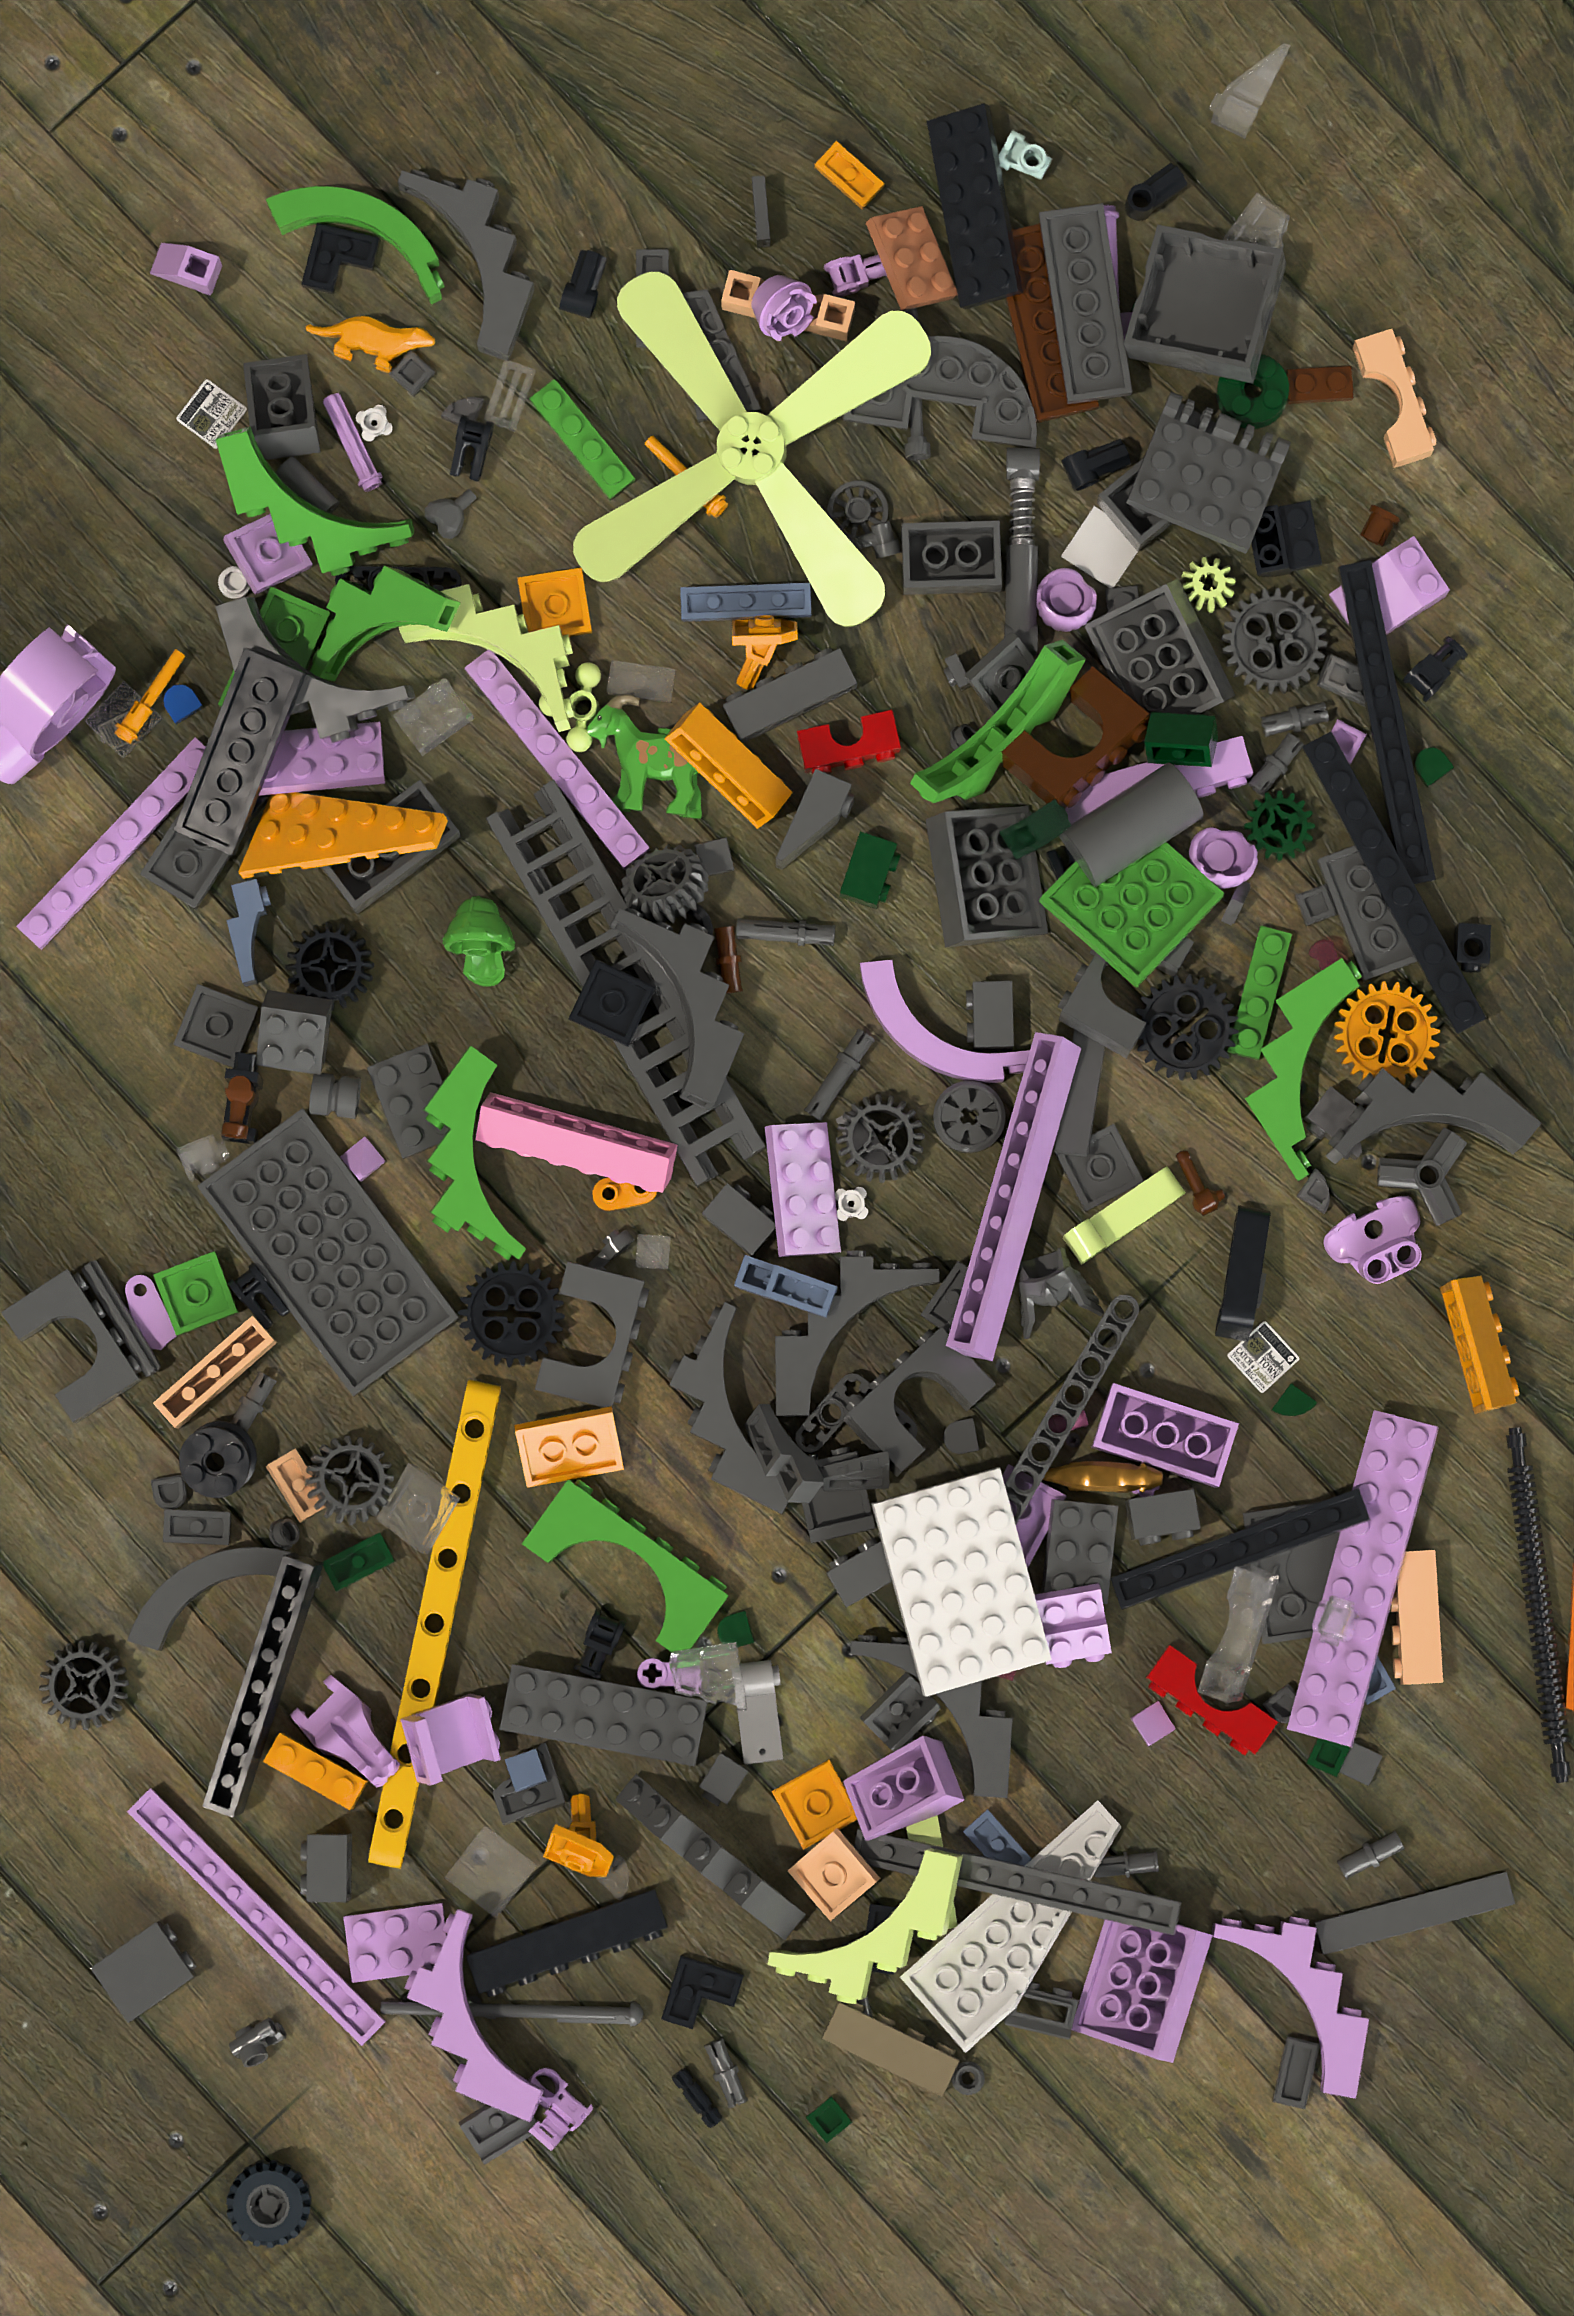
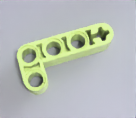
[1063,1166,1186,1265]

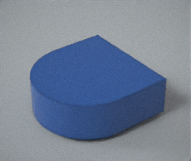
[164,685,203,724]

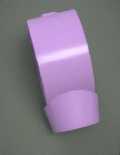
[0,624,116,784]

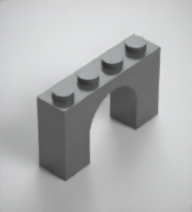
[1058,937,1194,1059]
[535,1261,650,1408]
[1,1269,142,1424]
[842,1327,996,1477]

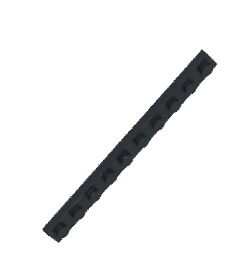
[1338,560,1436,884]
[1302,731,1486,1035]

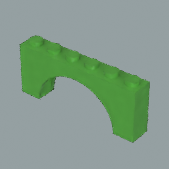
[522,1479,729,1660]

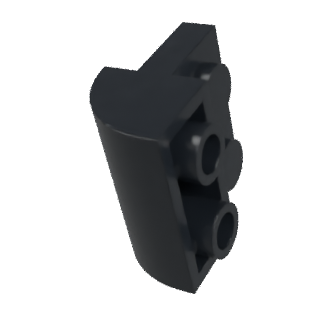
[1251,500,1323,577]

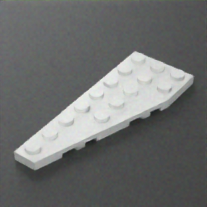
[900,1801,1121,2052]

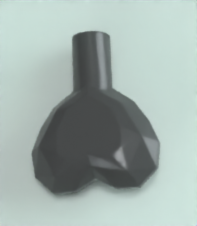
[425,489,477,539]

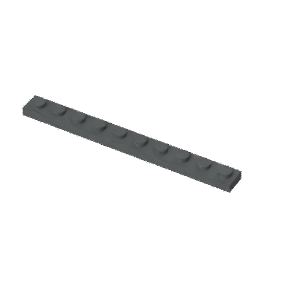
[854,1828,1182,1935]

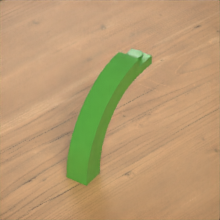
[266,186,444,305]

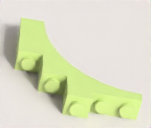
[399,584,574,732]
[767,1848,963,2004]

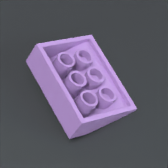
[1072,1920,1213,2063]

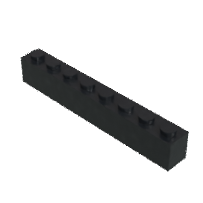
[202,1553,324,1818]

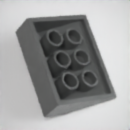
[1084,579,1236,742]
[925,806,1048,948]

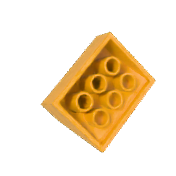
[1440,1275,1519,1414]

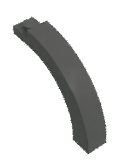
[127,1547,323,1651]

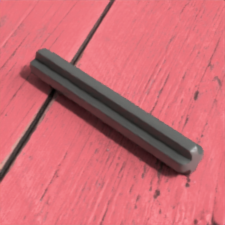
[82,1260,161,1377]

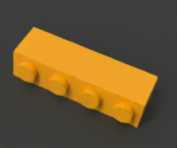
[664,702,793,829]

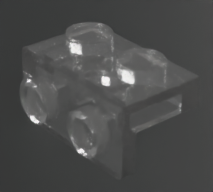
[393,678,475,757]

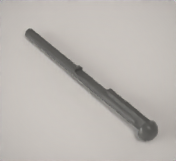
[381,2001,644,2027]

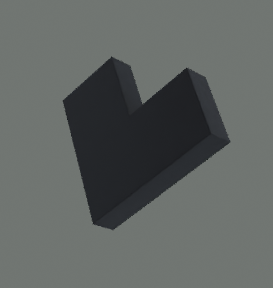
[301,223,380,294]
[661,1955,744,2029]

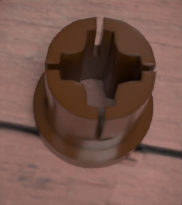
[1360,505,1400,547]

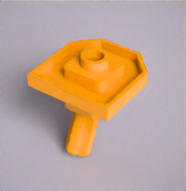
[732,615,798,690]
[543,1793,614,1877]

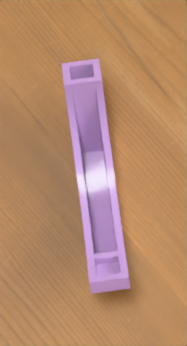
[860,960,1030,1083]

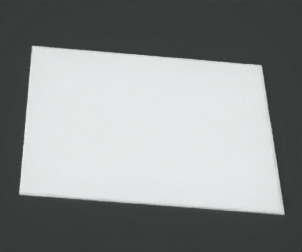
[1061,506,1138,588]

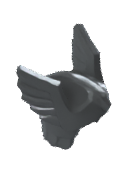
[1018,1247,1104,1339]

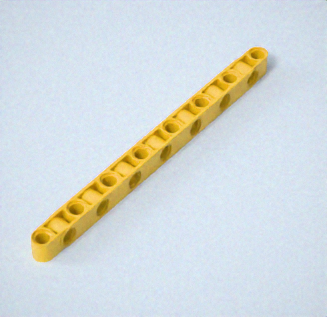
[368,1379,501,1869]

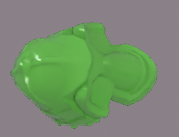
[442,896,515,987]

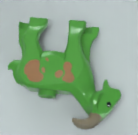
[587,693,702,819]

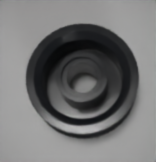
[179,1421,257,1498]

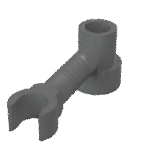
[849,521,901,558]

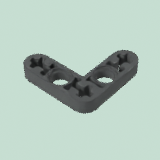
[795,1373,917,1453]

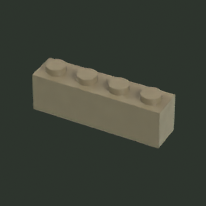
[822,2001,959,2097]

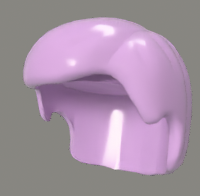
[1036,568,1097,632]
[1189,827,1258,889]

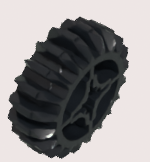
[286,922,374,1011]

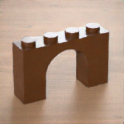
[1002,667,1150,814]

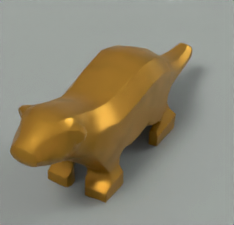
[1042,1461,1163,1493]

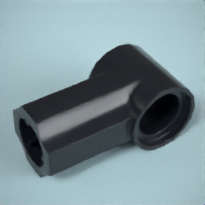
[1125,162,1188,221]
[559,250,607,319]
[1061,438,1131,491]

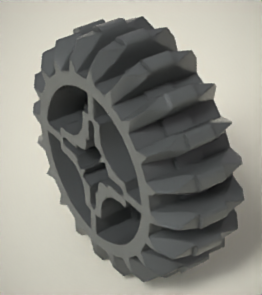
[621,844,709,924]
[836,1094,925,1183]
[305,1436,394,1525]
[39,1641,129,1730]

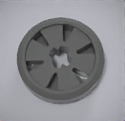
[933,1081,1005,1154]

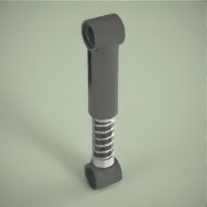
[1004,448,1040,656]

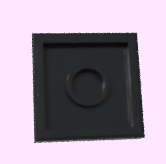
[568,960,656,1047]

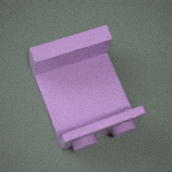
[401,1694,501,1785]

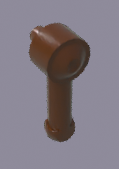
[1176,1150,1225,1216]

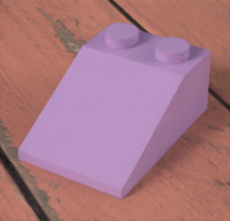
[1329,536,1450,635]
[843,1736,965,1841]

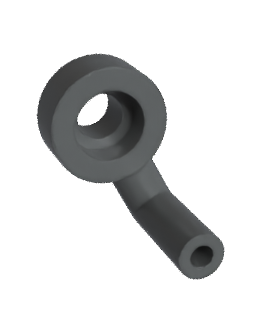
[588,1229,635,1271]

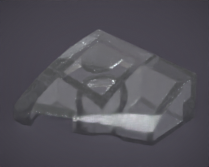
[1222,193,1290,249]
[669,1642,747,1711]

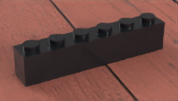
[466,1889,668,1997]

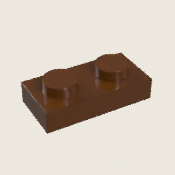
[1286,366,1354,404]

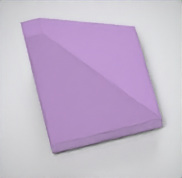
[340,1136,386,1182]

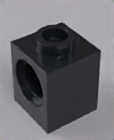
[1453,923,1491,973]

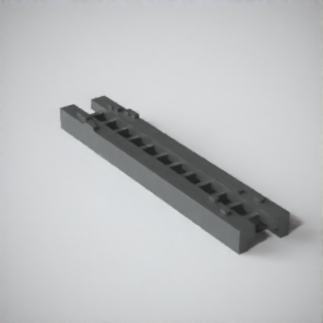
[486,779,765,1188]

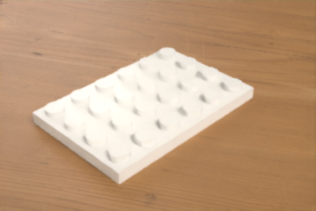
[871,1467,1052,1697]

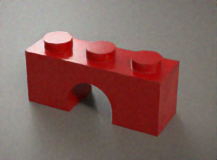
[797,710,901,774]

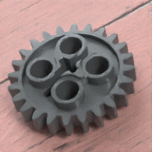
[1221,588,1327,695]

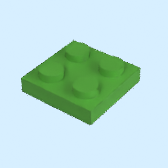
[153,1251,239,1337]

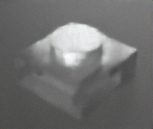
[635,1234,671,1270]

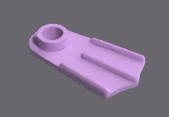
[125,1275,177,1350]

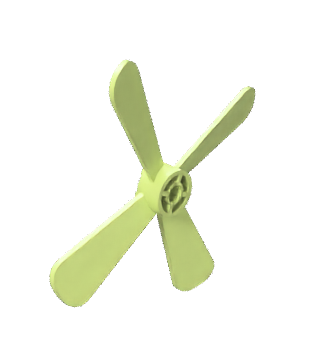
[573,272,931,627]

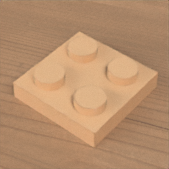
[787,1828,880,1921]

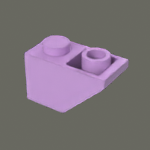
[150,243,222,296]

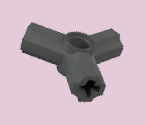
[1377,1127,1467,1227]

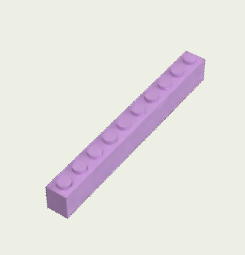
[946,1032,1081,1361]

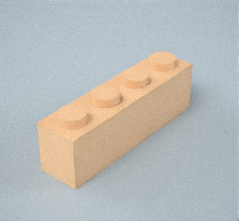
[153,1315,278,1430]
[1390,1550,1443,1685]

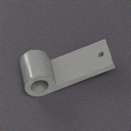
[732,1660,783,1765]

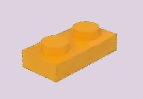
[815,141,884,210]

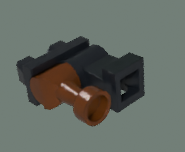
[221,1052,264,1145]

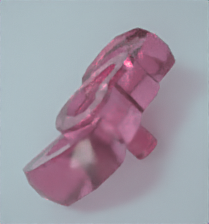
[1309,939,1338,970]

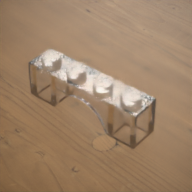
[1198,1565,1280,1703]

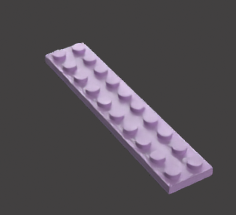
[1287,1410,1439,1747]

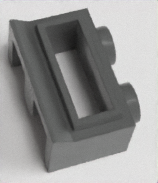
[1004,1981,1078,2040]

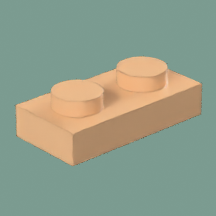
[266,1448,326,1523]

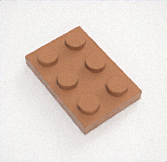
[866,206,958,311]

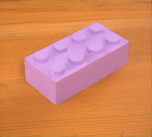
[1091,1383,1239,1488]

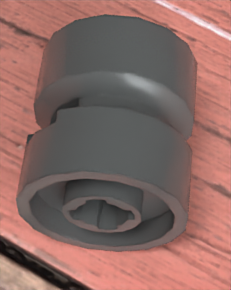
[309,1073,361,1119]

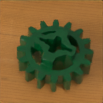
[1243,790,1315,863]

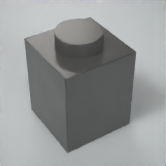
[699,1753,749,1806]

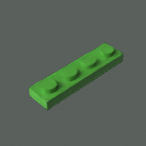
[529,379,635,500]
[1227,926,1292,1060]

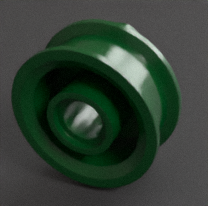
[1216,354,1289,430]

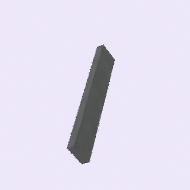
[1314,1872,1515,1955]

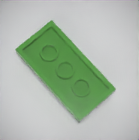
[218,587,331,707]

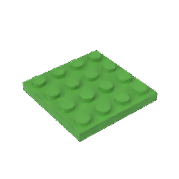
[1039,842,1225,988]

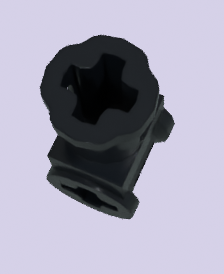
[1402,636,1468,702]
[573,1608,627,1680]

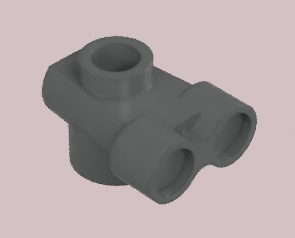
[229,2018,287,2067]

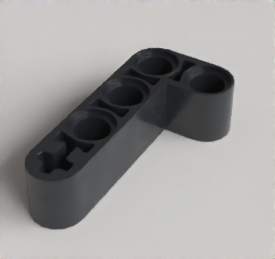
[1215,1205,1271,1342]

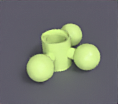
[539,662,601,752]

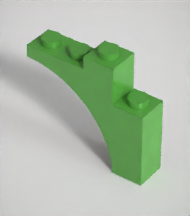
[310,565,461,682]

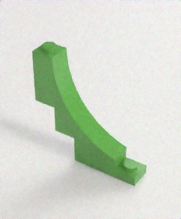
[1245,958,1362,1182]

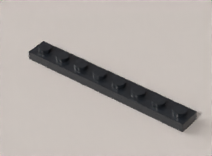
[1110,1488,1371,1610]

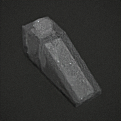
[1209,43,1290,139]

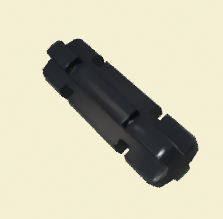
[672,2068,722,2128]

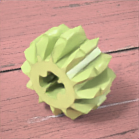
[1181,557,1236,613]

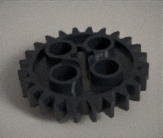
[1135,975,1240,1081]
[458,1261,565,1368]

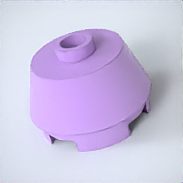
[751,275,817,341]

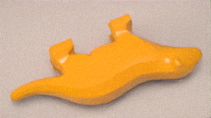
[305,316,435,373]

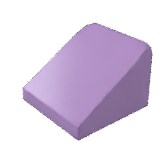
[1130,1701,1175,1746]

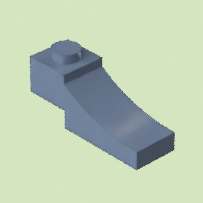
[226,879,271,987]
[734,1255,838,1318]

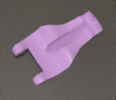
[290,1675,400,1787]

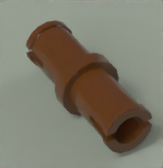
[714,926,743,994]

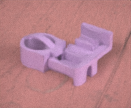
[528,2068,593,2151]

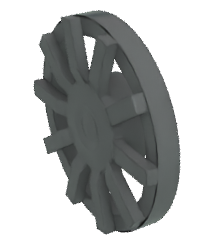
[827,481,888,539]

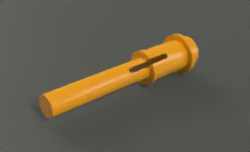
[645,435,728,518]
[114,649,186,744]

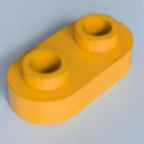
[592,1178,657,1211]

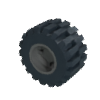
[226,2160,311,2248]

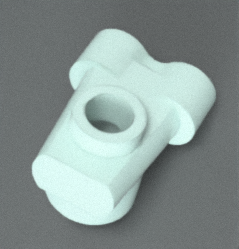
[998,130,1052,180]

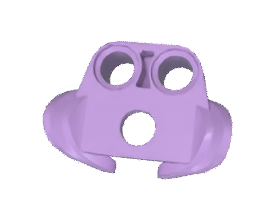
[1324,1196,1422,1284]

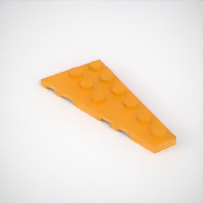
[238,792,448,879]

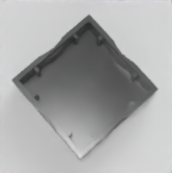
[1124,225,1286,383]

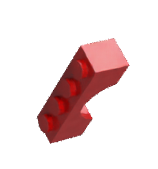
[1145,1645,1278,1756]

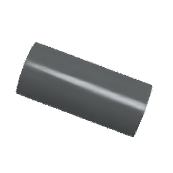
[275,456,340,514]

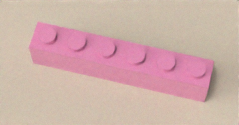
[475,1092,678,1193]

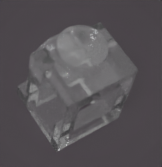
[176,1134,230,1182]

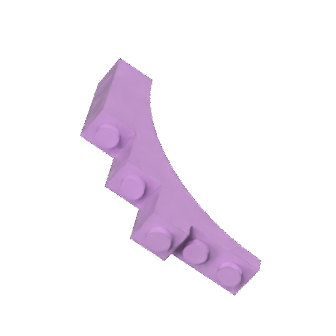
[405,1909,545,2122]
[1212,1916,1369,2098]

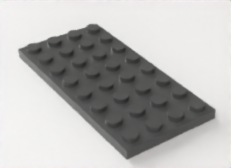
[197,1108,459,1396]

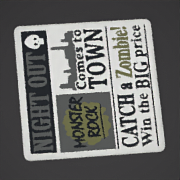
[176,379,247,449]
[1227,1321,1299,1393]

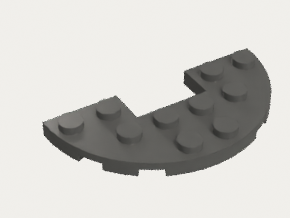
[843,336,1037,448]

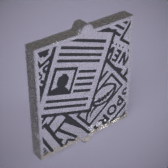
[84,681,163,759]

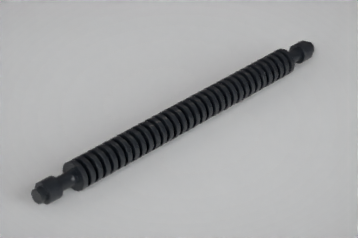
[1506,1427,1571,1783]

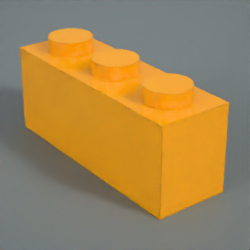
[263,1732,369,1810]

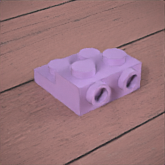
[1034,1583,1111,1668]

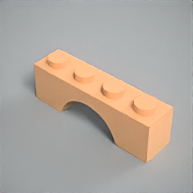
[721,270,855,342]
[1352,329,1436,468]

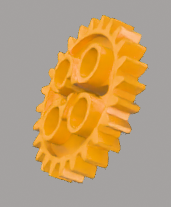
[1333,981,1440,1085]

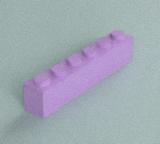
[1059,736,1253,829]

